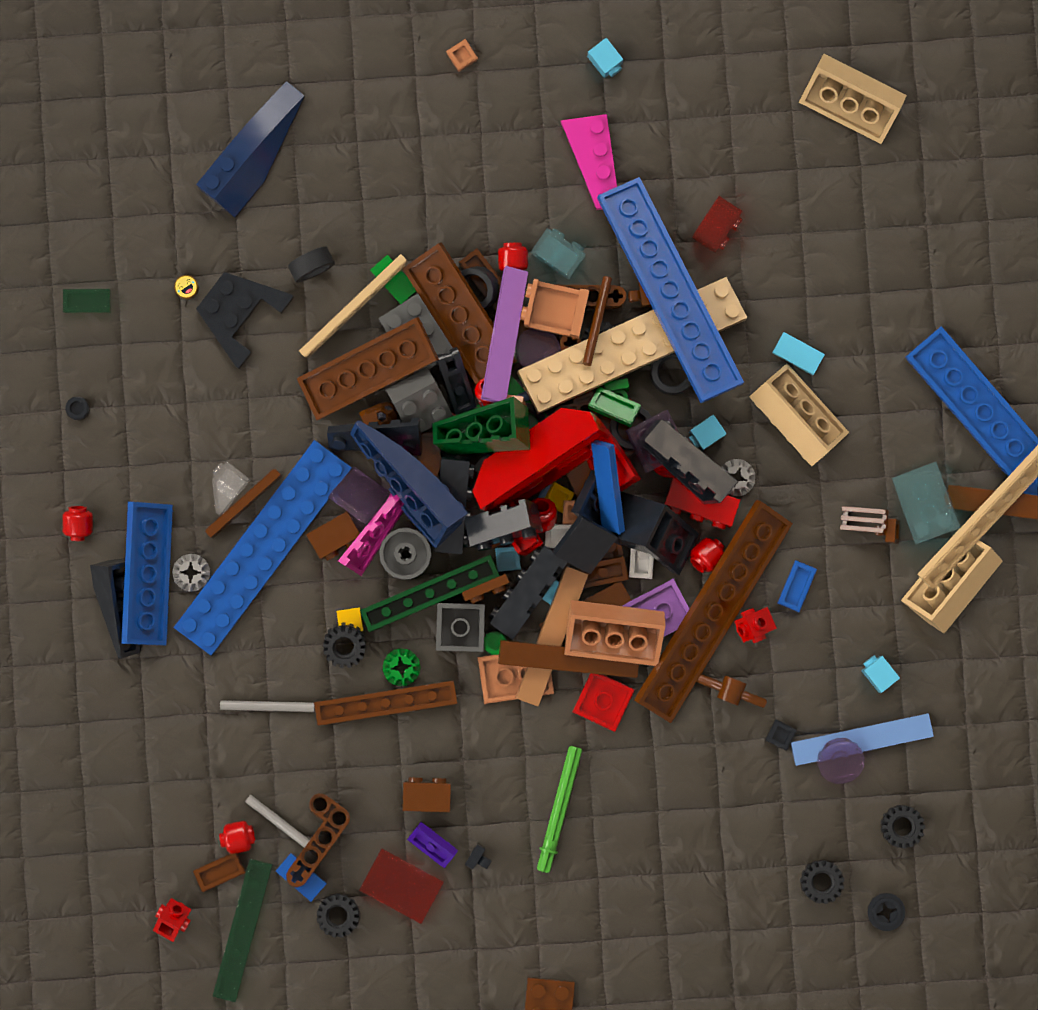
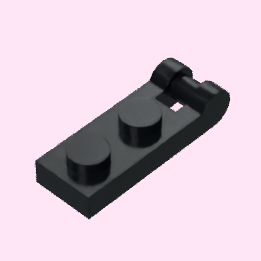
[436,347,477,415]

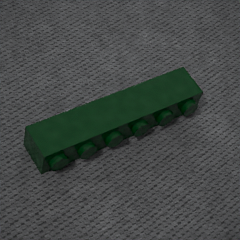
[360,555,499,632]

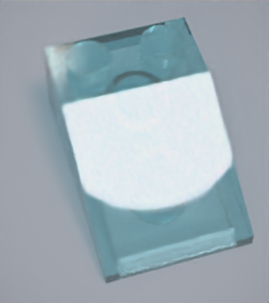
[892,462,961,544]

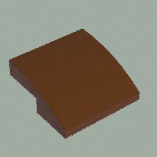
[578,543,628,588]

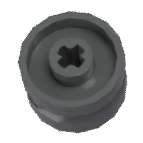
[379,528,432,580]

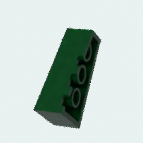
[432,396,531,455]

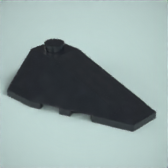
[90,558,140,659]

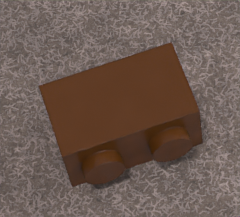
[306,511,360,561]
[403,777,451,812]

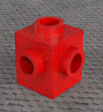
[734,607,777,643]
[153,898,192,942]

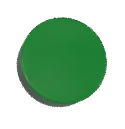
[484,631,507,655]

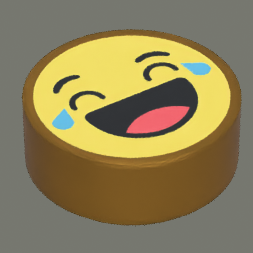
[174,275,199,299]

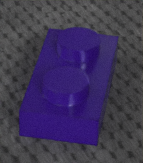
[407,822,458,868]

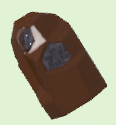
[359,402,398,425]

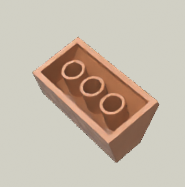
[564,600,666,666]

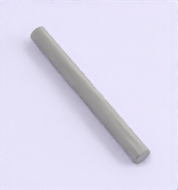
[220,700,315,712]
[245,795,318,858]

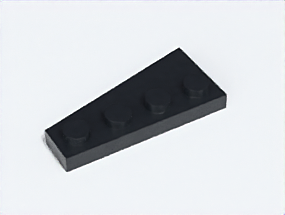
[327,418,423,456]

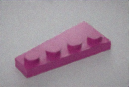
[561,114,617,210]
[338,494,404,576]

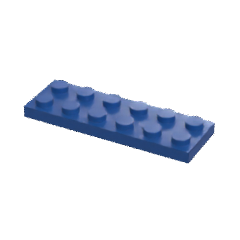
[122,502,173,645]

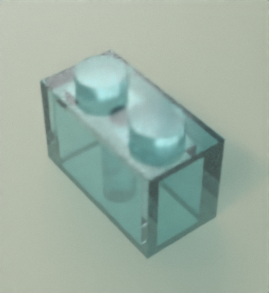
[531,228,586,280]

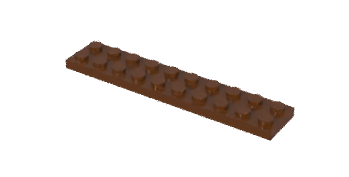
[634,499,793,723]

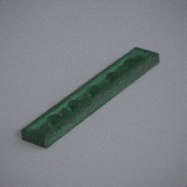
[212,858,273,1002]

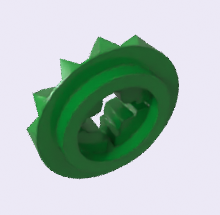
[383,649,420,686]

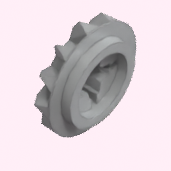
[721,459,755,496]
[172,554,210,591]

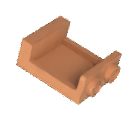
[520,279,589,339]

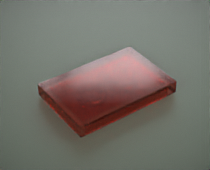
[359,848,444,924]

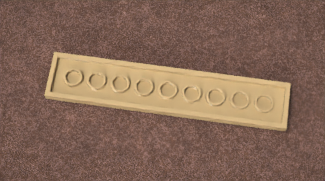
[517,277,747,414]

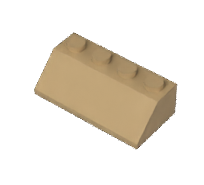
[799,54,907,144]
[749,364,849,466]
[901,528,1003,633]

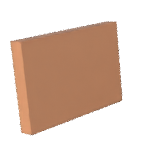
[478,654,554,704]

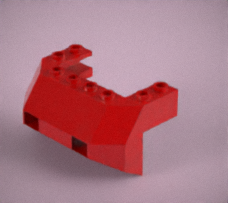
[473,408,641,556]

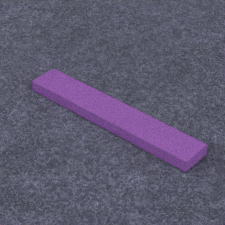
[481,266,528,403]

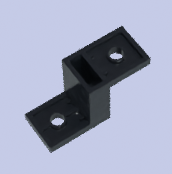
[571,470,699,575]

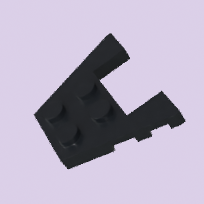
[196,272,294,369]

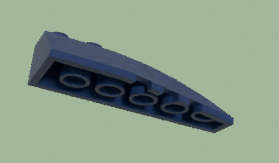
[196,81,305,218]
[350,420,468,549]

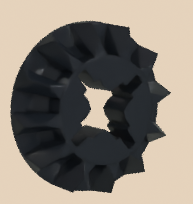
[868,893,905,931]

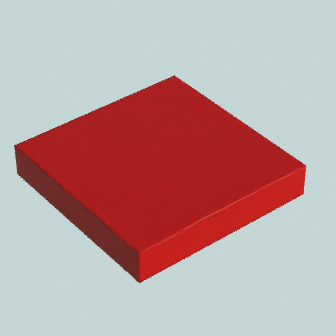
[573,673,635,732]

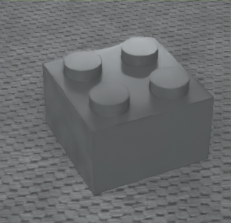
[386,368,453,433]
[436,603,485,652]

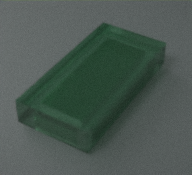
[63,289,111,313]

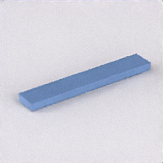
[790,713,934,766]

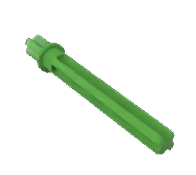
[537,746,582,873]

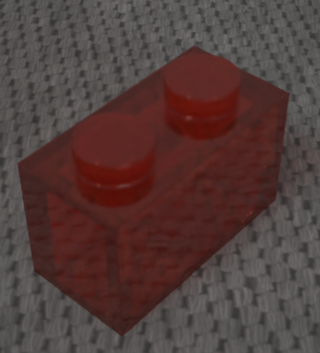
[692,196,743,253]

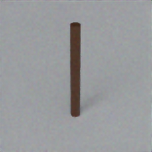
[582,276,612,366]

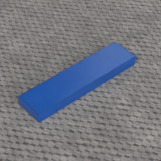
[591,440,625,534]

